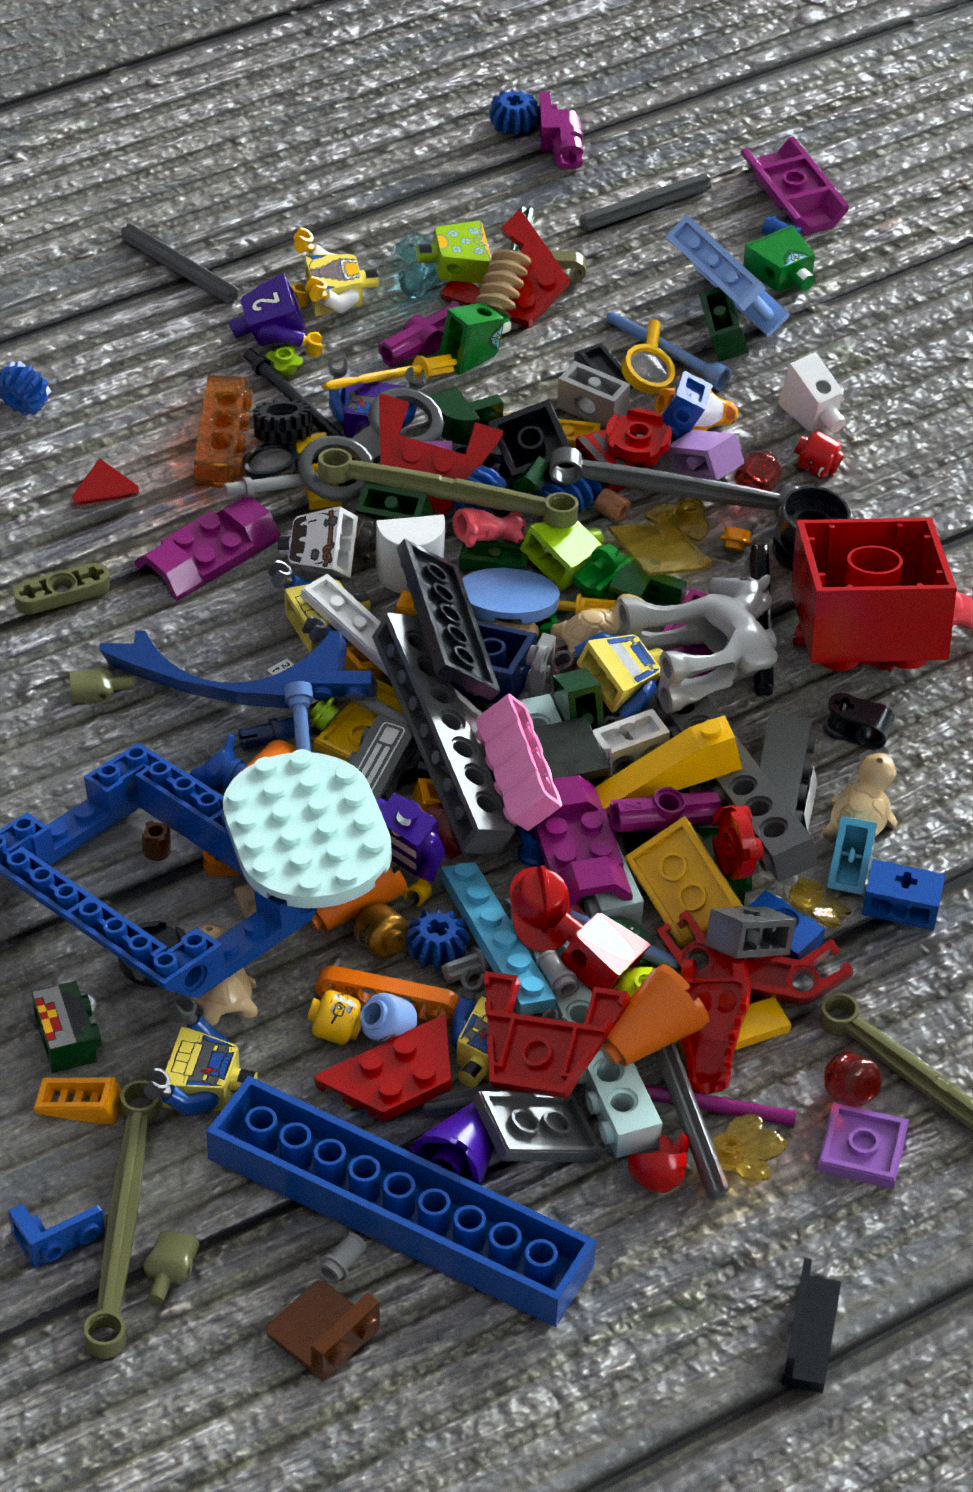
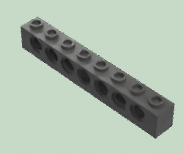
[372,613,515,855]
[653,676,819,882]

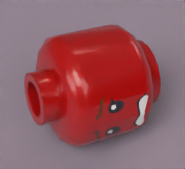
[794,430,845,479]

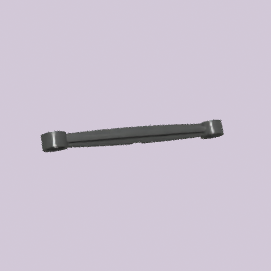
[549,447,798,519]

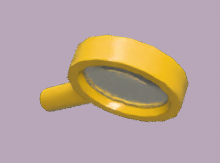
[621,319,676,394]

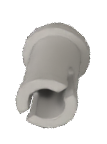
[536,950,578,998]
[318,1232,366,1284]

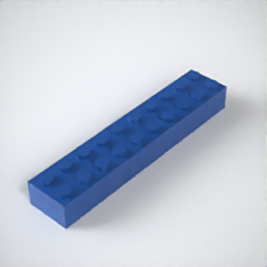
[206,1076,596,1327]

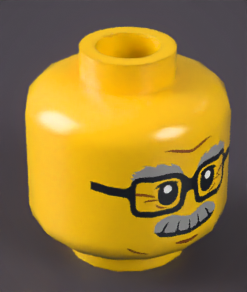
[306,990,362,1045]

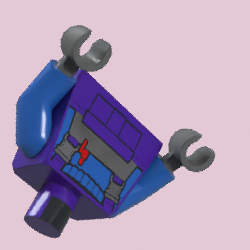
[328,357,427,438]

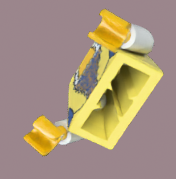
[293,228,379,316]

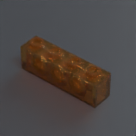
[194,375,253,488]

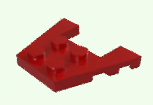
[440,210,570,328]
[379,393,504,517]
[483,971,630,1099]

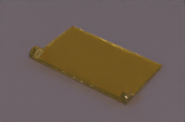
[608,514,712,575]

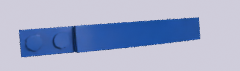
[99,631,378,708]

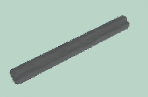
[579,174,712,231]
[121,224,239,304]
[654,1043,729,1200]

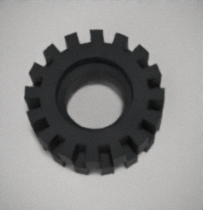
[253,399,313,445]

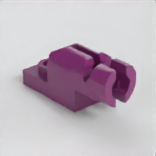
[538,92,584,169]

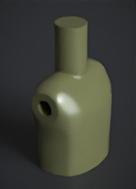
[69,667,135,704]
[144,1231,199,1304]

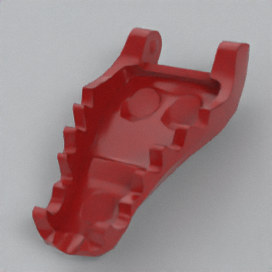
[681,958,751,1094]

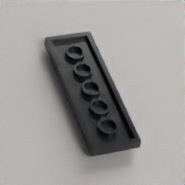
[396,538,500,701]

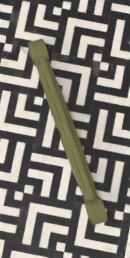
[318,448,579,529]
[820,992,973,1131]
[83,1080,160,1359]

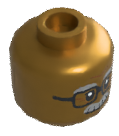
[354,904,409,959]

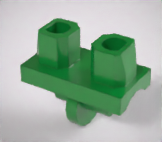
[572,543,636,599]

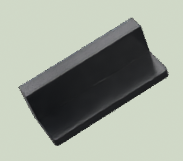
[782,1258,841,1393]

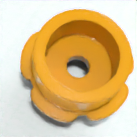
[719,527,752,552]

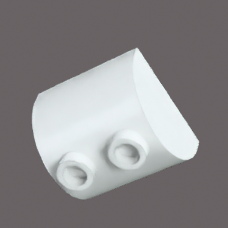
[376,515,445,594]

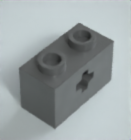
[705,906,796,959]

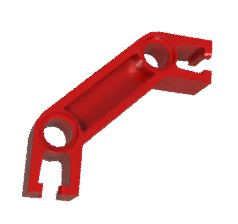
[656,910,853,1005]

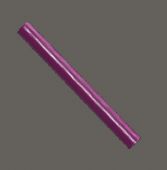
[644,1084,797,1126]

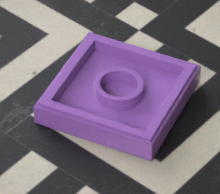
[817,1102,909,1189]

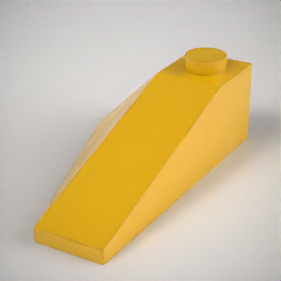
[596,715,743,814]

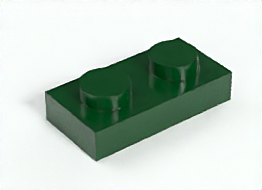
[495,456,549,516]
[459,541,529,571]

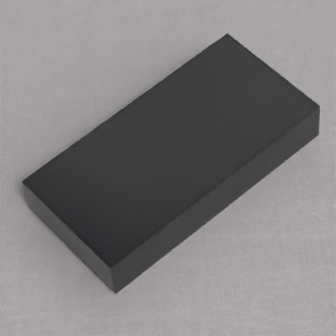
[574,342,634,389]

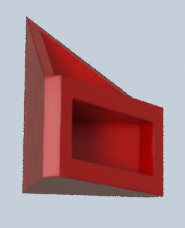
[70,458,139,507]

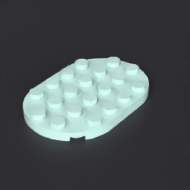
[223,749,392,908]

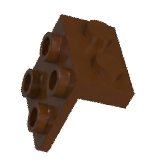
[266,1281,380,1381]

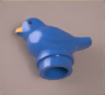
[189,734,247,790]

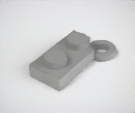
[525,633,556,698]

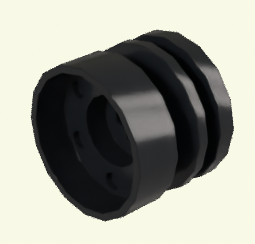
[772,485,851,571]

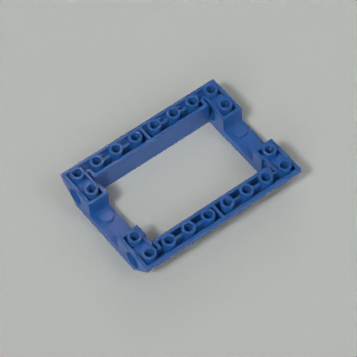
[0,742,317,998]

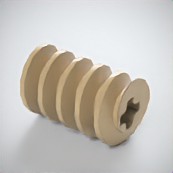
[475,249,532,319]

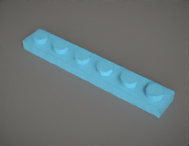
[440,862,557,1015]

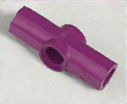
[378,302,460,368]
[608,787,721,834]

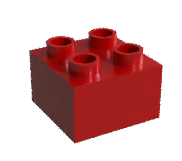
[791,517,957,671]

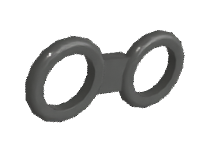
[298,387,444,502]

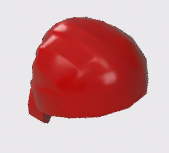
[628,1133,690,1193]

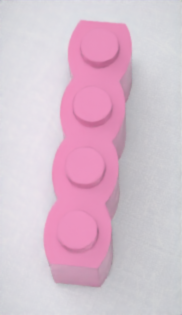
[476,693,562,831]

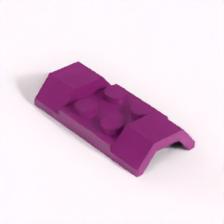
[741,137,849,235]
[134,497,281,601]
[533,775,633,907]

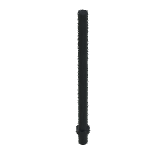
[243,348,356,460]

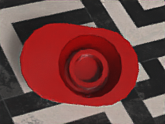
[509,866,571,952]

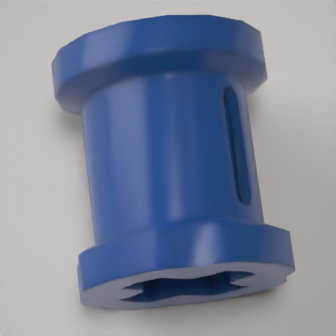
[518,827,545,867]

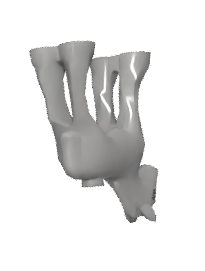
[615,575,778,715]

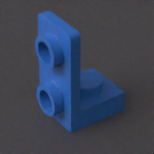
[661,371,712,443]
[8,1203,105,1268]

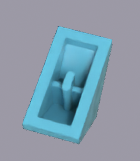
[827,816,877,895]

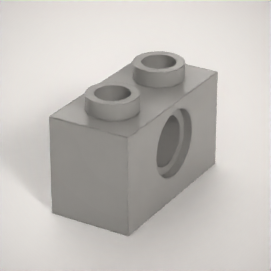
[557,361,631,428]

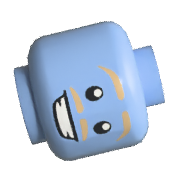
[361,993,417,1044]

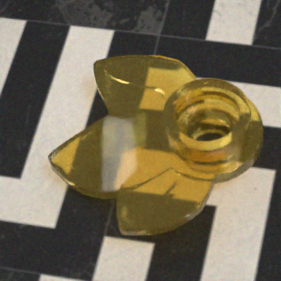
[645,497,709,545]
[788,878,852,928]
[712,1114,788,1181]

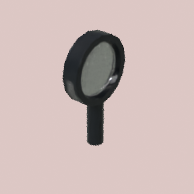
[243,442,319,480]

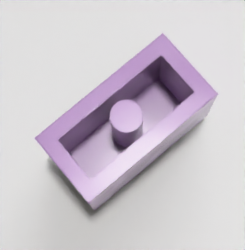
[667,430,745,481]

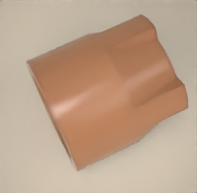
[594,488,631,522]

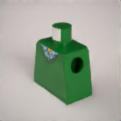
[743,225,815,291]
[439,303,511,375]

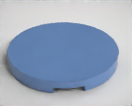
[462,568,560,624]

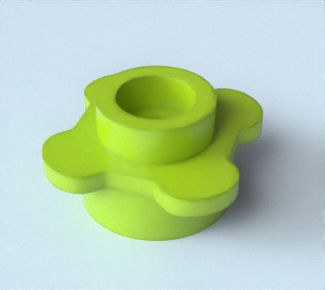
[266,346,303,376]
[309,696,340,731]

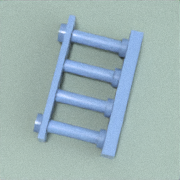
[665,214,790,337]

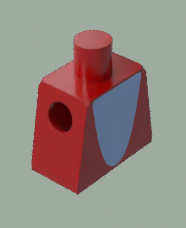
[554,913,651,992]

